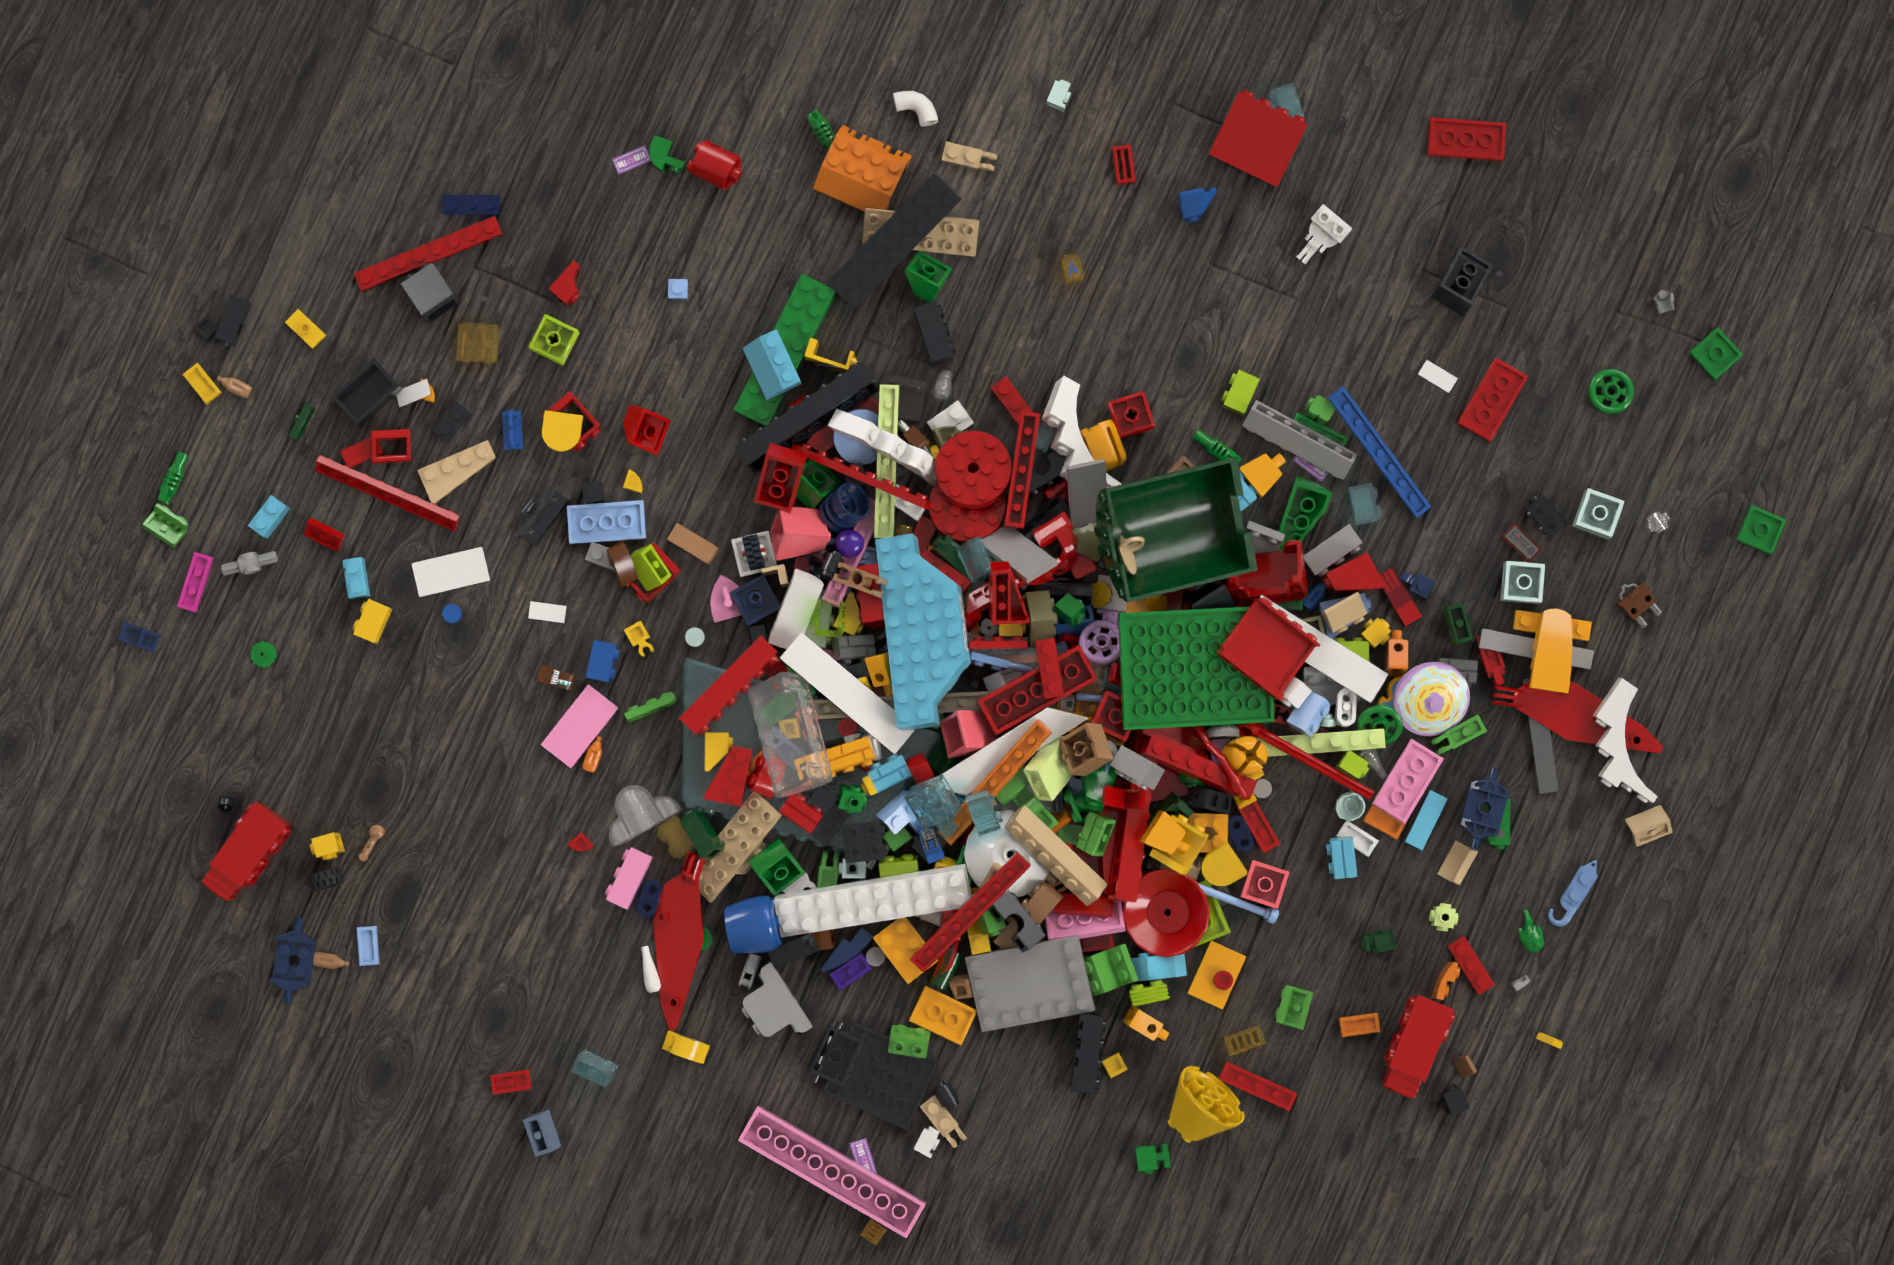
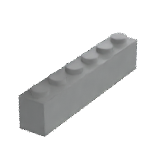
[1242,400,1357,480]

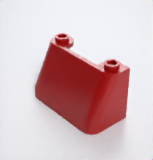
[1226,540,1308,607]

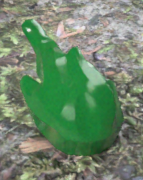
[1519,910,1544,953]

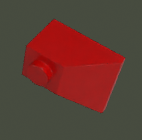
[623,404,671,456]

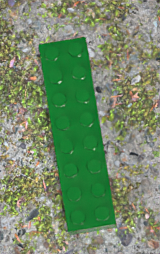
[734,274,836,427]

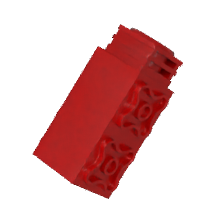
[202,802,294,901]
[1381,994,1455,1099]

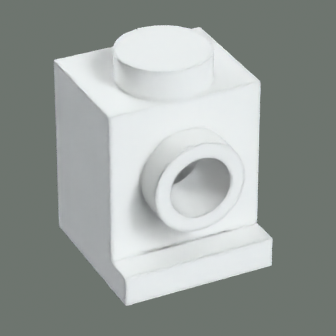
[914,1126,940,1158]

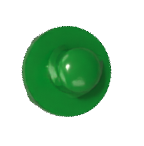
[1063,787,1093,824]

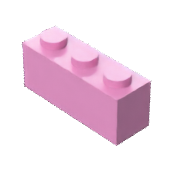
[605,847,653,910]

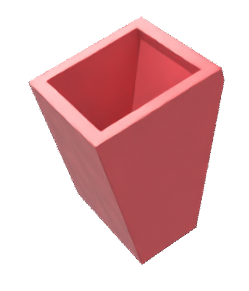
[770,507,831,560]
[940,710,996,759]

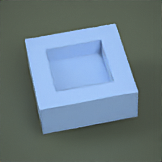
[668,279,688,299]

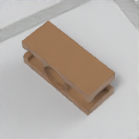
[667,523,719,565]
[833,562,888,598]

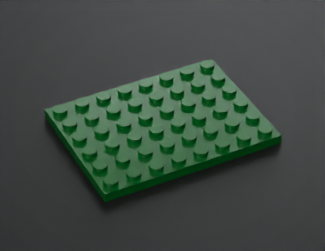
[1118,607,1274,730]

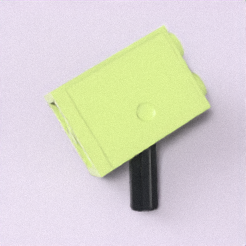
[1023,736,1073,812]

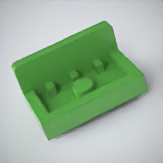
[142,503,188,548]
[1275,985,1313,1030]
[888,1025,930,1058]

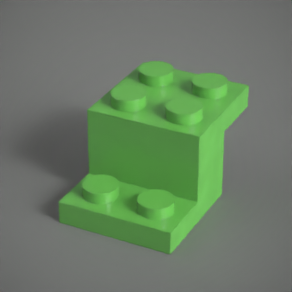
[1084,944,1138,997]

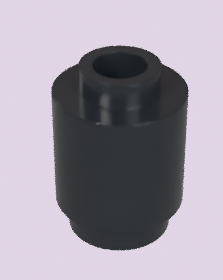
[820,551,845,581]
[933,1081,960,1111]

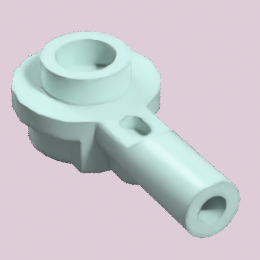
[1319,713,1356,727]

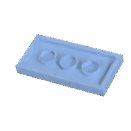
[567,500,646,544]

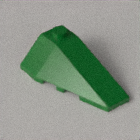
[1278,476,1332,551]

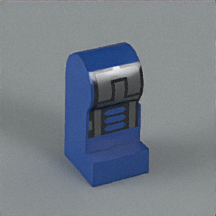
[917,824,945,864]

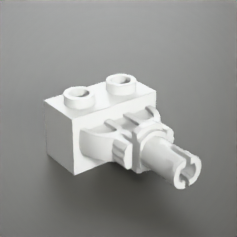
[1296,204,1353,265]

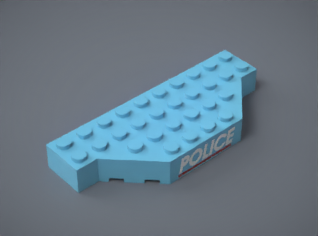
[875,533,971,731]

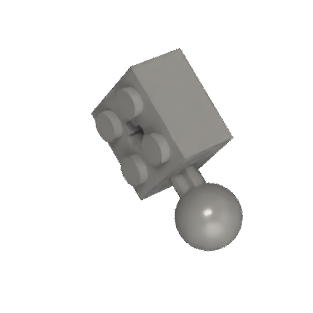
[1106,739,1165,790]

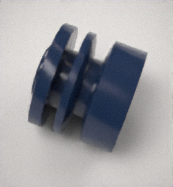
[819,482,871,533]

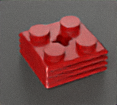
[1108,391,1155,439]

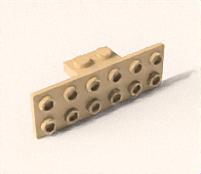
[862,208,979,257]
[699,791,781,903]

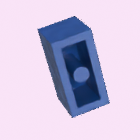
[586,640,620,683]

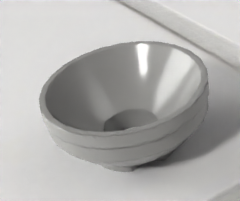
[1205,724,1240,739]

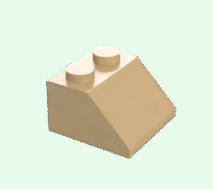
[1320,592,1367,634]

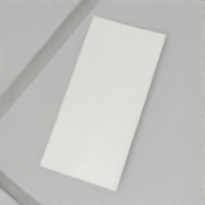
[411,547,490,597]

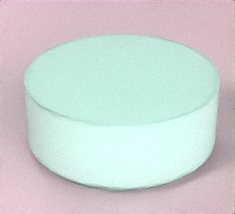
[685,628,705,647]

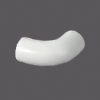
[893,91,938,127]

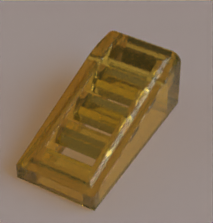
[1223,1025,1266,1056]

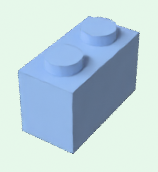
[1287,691,1331,738]

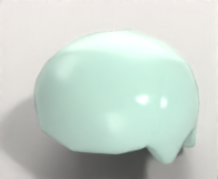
[1335,792,1365,821]

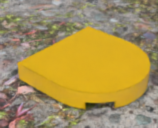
[542,411,583,452]
[1202,842,1248,886]

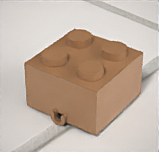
[1059,723,1113,776]

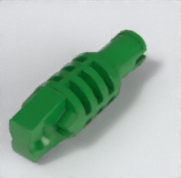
[807,110,836,151]
[1192,429,1242,465]
[158,451,189,504]

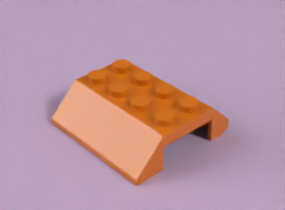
[813,125,912,212]

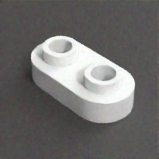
[1335,688,1357,727]

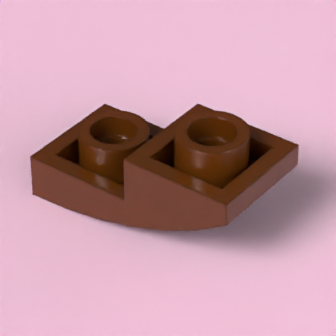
[606,541,638,587]

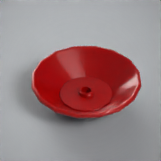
[1122,868,1210,958]

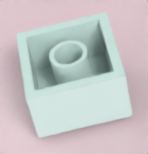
[1572,488,1625,539]
[1500,561,1545,604]

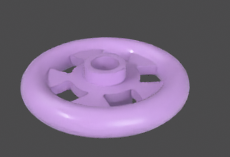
[1079,620,1120,665]

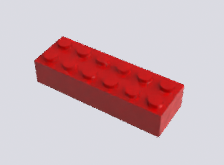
[679,636,779,736]
[975,645,1097,735]

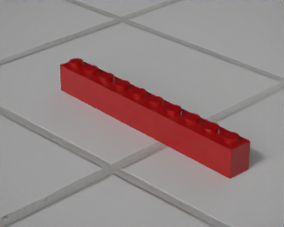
[1107,729,1157,903]

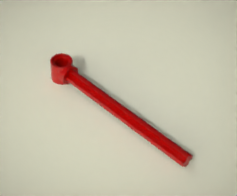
[1237,723,1375,800]

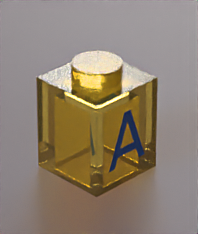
[1060,254,1084,285]

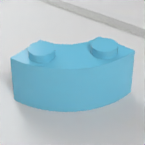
[1131,953,1187,982]

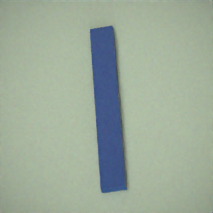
[1327,386,1431,519]

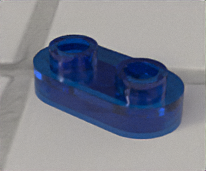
[1228,815,1255,852]
[637,880,663,918]

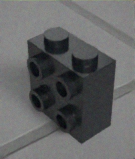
[841,820,888,863]

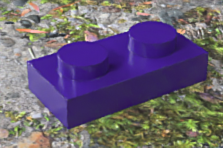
[829,953,872,990]

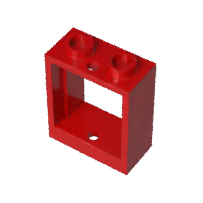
[541,391,602,453]

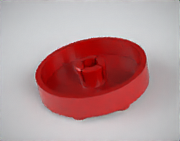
[935,431,1012,509]
[929,467,1006,545]

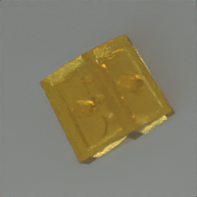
[456,323,500,363]

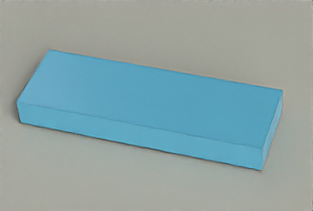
[1404,790,1447,850]

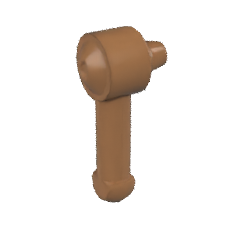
[358,825,385,862]

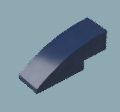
[821,927,874,972]

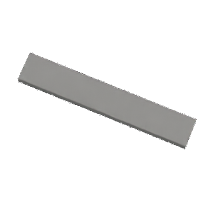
[1478,629,1594,670]

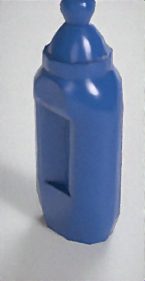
[1303,582,1327,611]

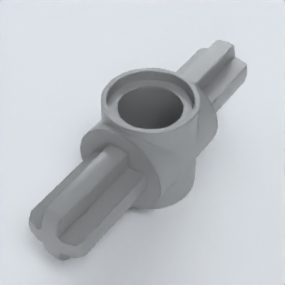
[221,551,278,576]

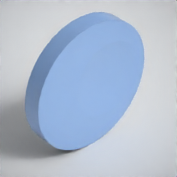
[833,409,879,465]

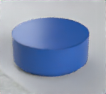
[442,604,462,623]

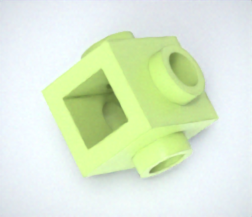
[1429,903,1458,932]

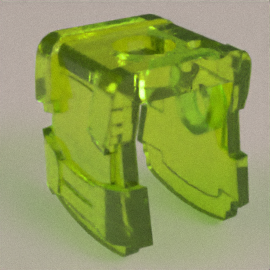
[811,599,846,637]

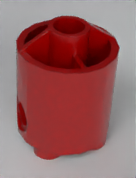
[686,140,743,191]

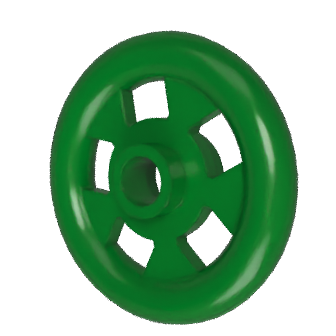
[1588,369,1634,414]
[1357,705,1403,745]

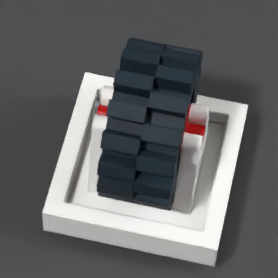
[731,531,777,577]

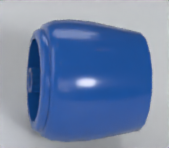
[724,896,782,953]

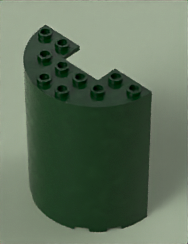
[1094,457,1258,603]

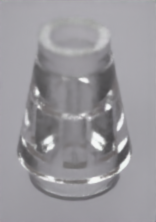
[933,370,952,400]

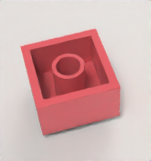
[1239,860,1290,909]

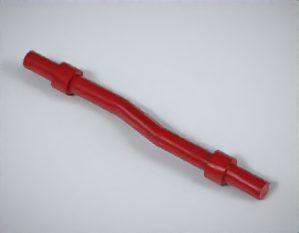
[1191,726,1249,800]

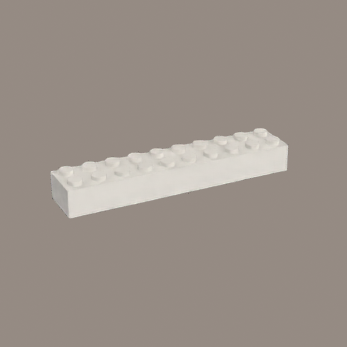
[774,864,971,938]

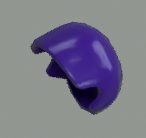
[835,529,864,559]

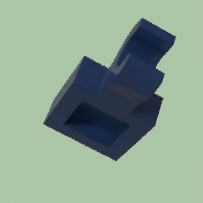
[1399,572,1435,599]

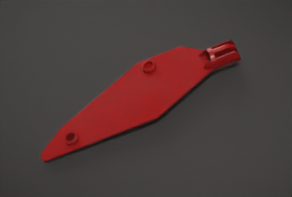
[1492,681,1663,753]
[653,851,705,1031]

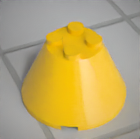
[1168,1066,1244,1143]

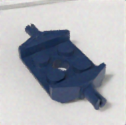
[1459,767,1509,851]
[270,918,316,1004]

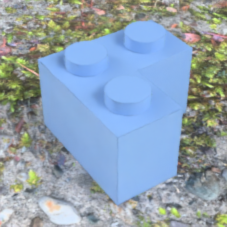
[876,789,934,834]

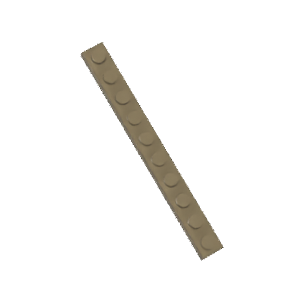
[807,691,991,720]

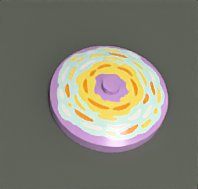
[1393,662,1470,736]

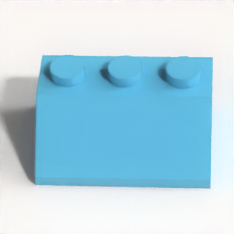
[743,329,801,400]

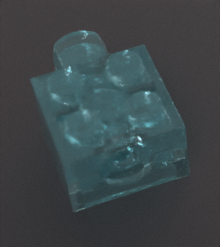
[904,774,962,838]

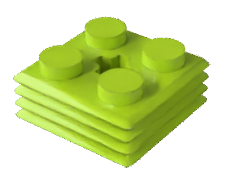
[528,314,579,365]
[1128,979,1170,1006]

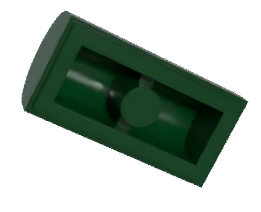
[929,949,963,990]

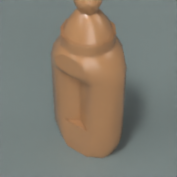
[217,376,252,399]
[313,952,349,969]

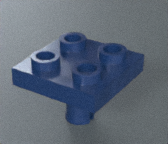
[730,574,781,626]

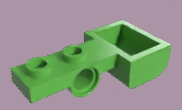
[996,768,1059,830]

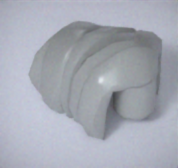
[1653,290,1675,314]

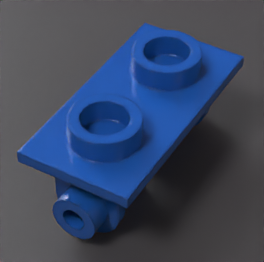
[502,410,523,450]

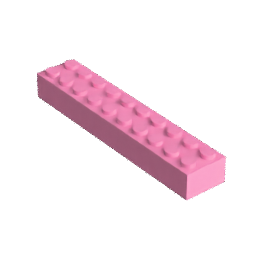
[738,1105,926,1238]

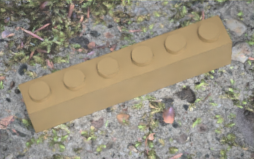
[1004,805,1107,906]

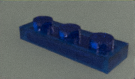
[442,194,501,216]

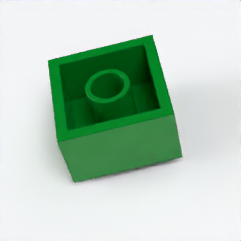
[748,838,805,896]

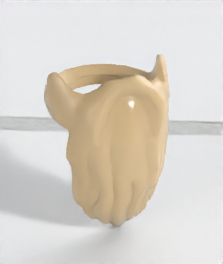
[1116,535,1145,575]

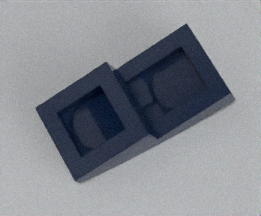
[118,621,161,652]

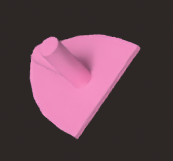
[710,575,741,623]

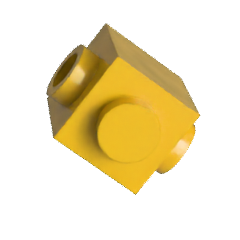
[1360,618,1391,649]

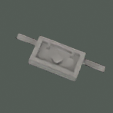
[1244,521,1285,554]
[1290,667,1362,708]

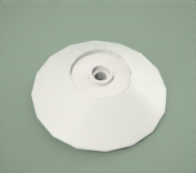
[964,810,1049,897]

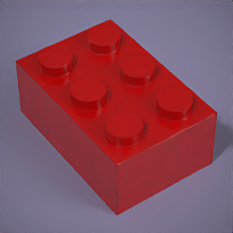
[754,443,808,513]

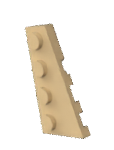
[418,440,496,504]

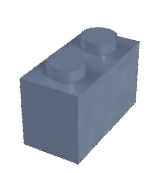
[523,1110,561,1157]

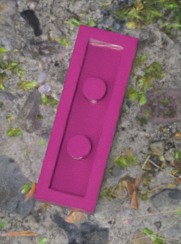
[177,552,214,613]

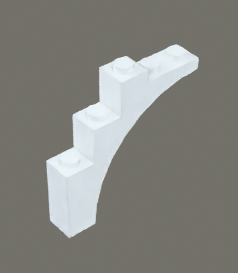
[1042,376,1121,488]
[828,409,937,486]
[1593,678,1658,803]

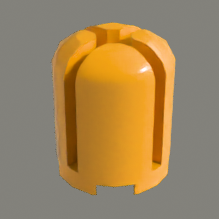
[1080,420,1126,472]
[1221,736,1267,776]

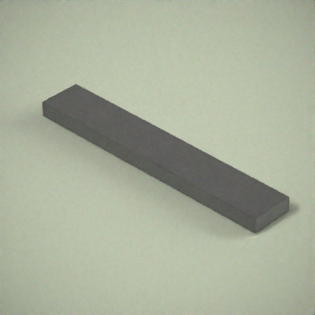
[1522,679,1559,794]

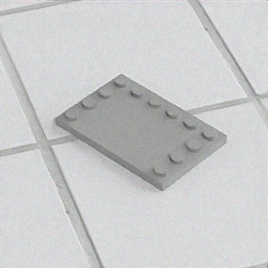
[965,935,1095,1032]

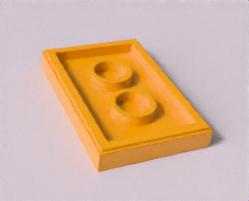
[1187,941,1246,1009]
[909,986,977,1045]

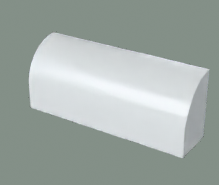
[768,569,824,649]

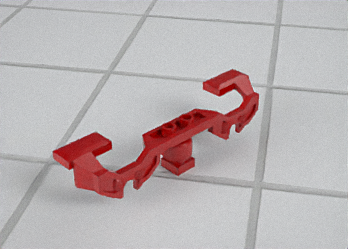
[965,511,1080,633]

